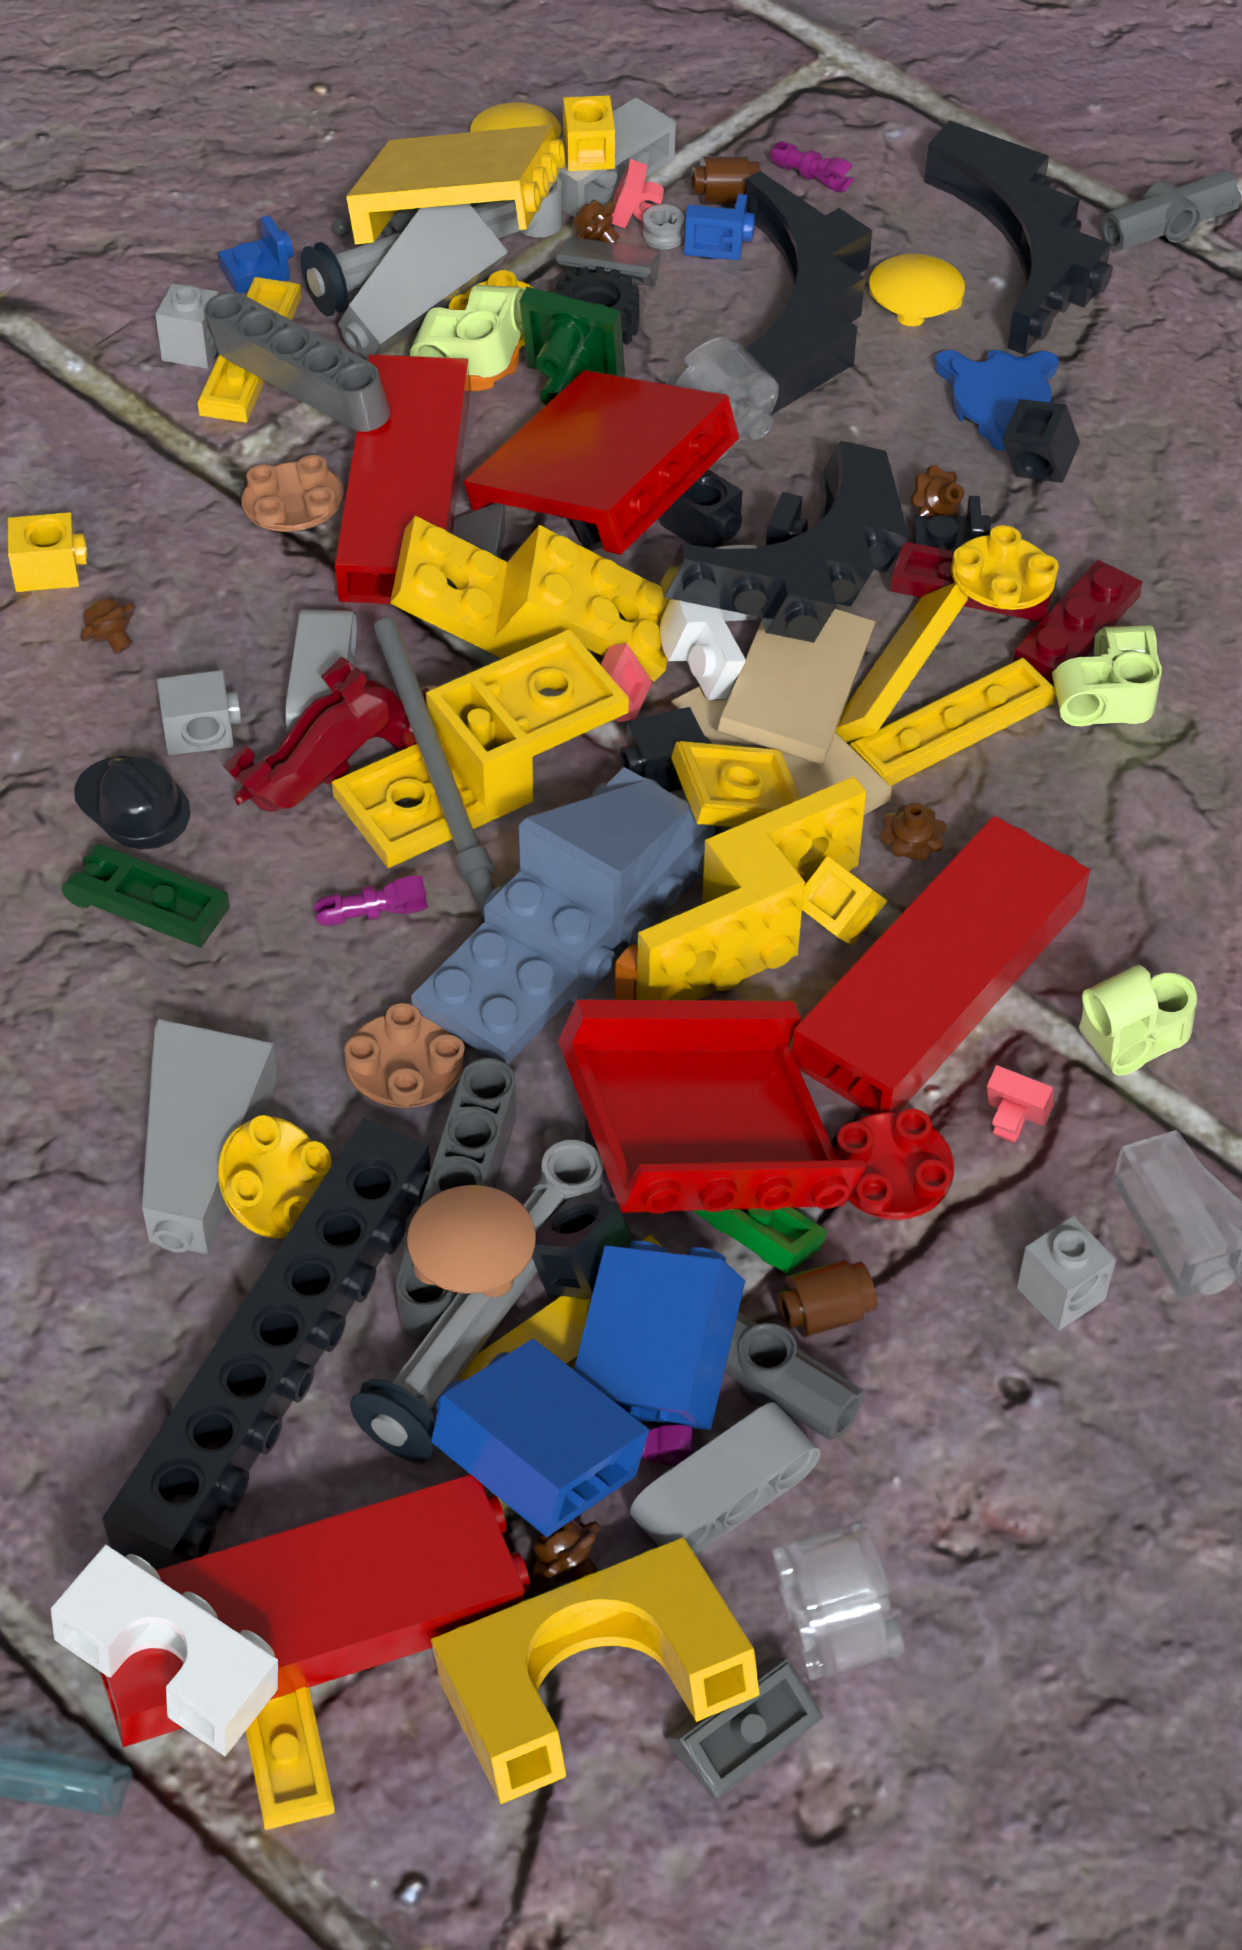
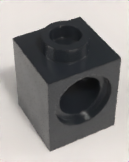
[1002,399,1080,483]
[661,469,743,548]
[620,707,708,792]
[532,1198,632,1299]

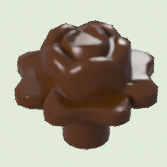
[572,199,620,243]
[910,465,964,516]
[80,597,136,654]
[880,803,946,860]
[531,1520,600,1582]

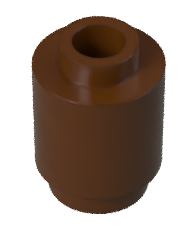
[691,156,760,204]
[777,1260,877,1338]

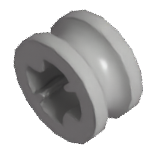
[642,204,685,250]

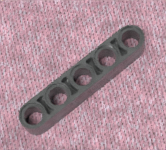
[204,292,391,431]
[396,1058,516,1341]

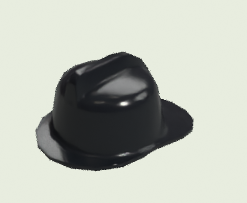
[74,756,190,850]

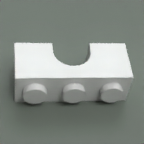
[51,1544,278,1756]

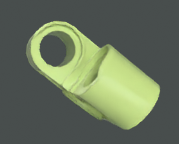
[410,285,525,378]
[1052,625,1162,727]
[1079,965,1197,1076]

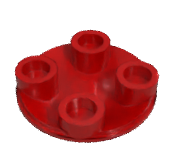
[834,1108,954,1220]

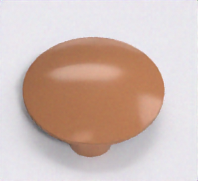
[241,455,344,532]
[344,1003,465,1108]
[407,1185,536,1297]

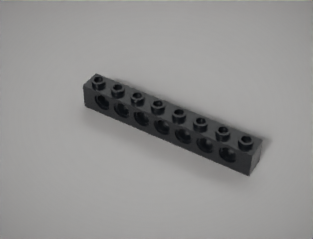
[102,1118,431,1570]

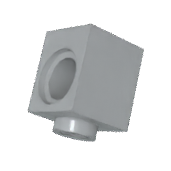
[155,283,219,369]
[157,670,241,756]
[1017,1216,1116,1332]

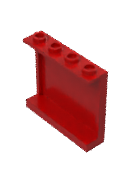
[463,370,739,555]
[558,1000,867,1214]

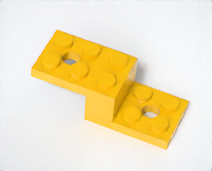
[390,516,670,682]
[332,629,629,869]
[637,776,867,1000]

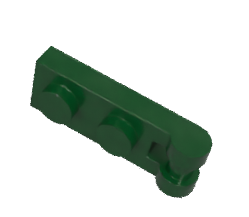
[61,844,230,948]

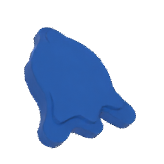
[935,350,1059,451]

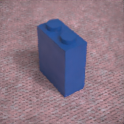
[574,1241,745,1430]
[431,1338,649,1537]

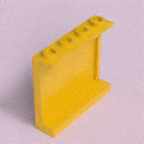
[346,124,565,244]

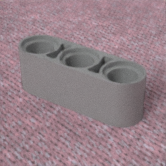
[286,609,357,734]
[630,1402,821,1556]

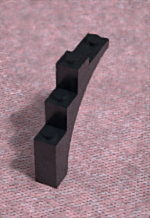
[924,120,1113,355]
[735,171,872,416]
[661,441,909,643]

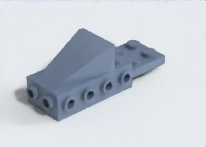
[411,767,716,1065]

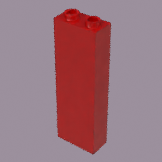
[335,354,470,604]
[792,815,1091,1114]
[99,1475,530,1747]

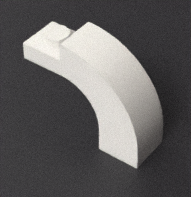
[660,545,758,700]

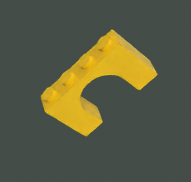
[431,1537,760,1804]

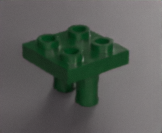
[519,287,625,406]

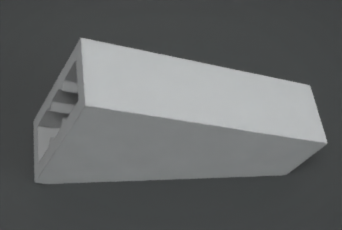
[338,204,508,361]
[142,1019,278,1255]

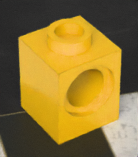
[563,95,615,171]
[8,512,88,592]
[802,856,887,947]

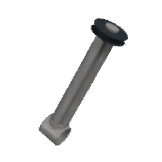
[301,176,562,317]
[350,1140,603,1462]

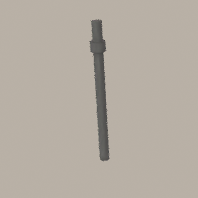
[374,617,495,920]

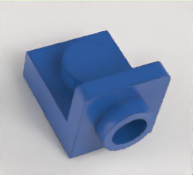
[684,194,755,261]
[218,215,293,294]

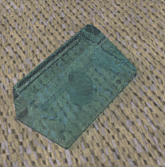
[0,1744,132,1817]

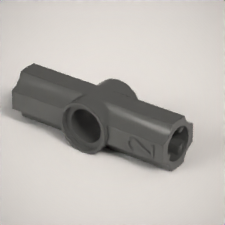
[1100,170,1241,253]
[724,1312,864,1441]

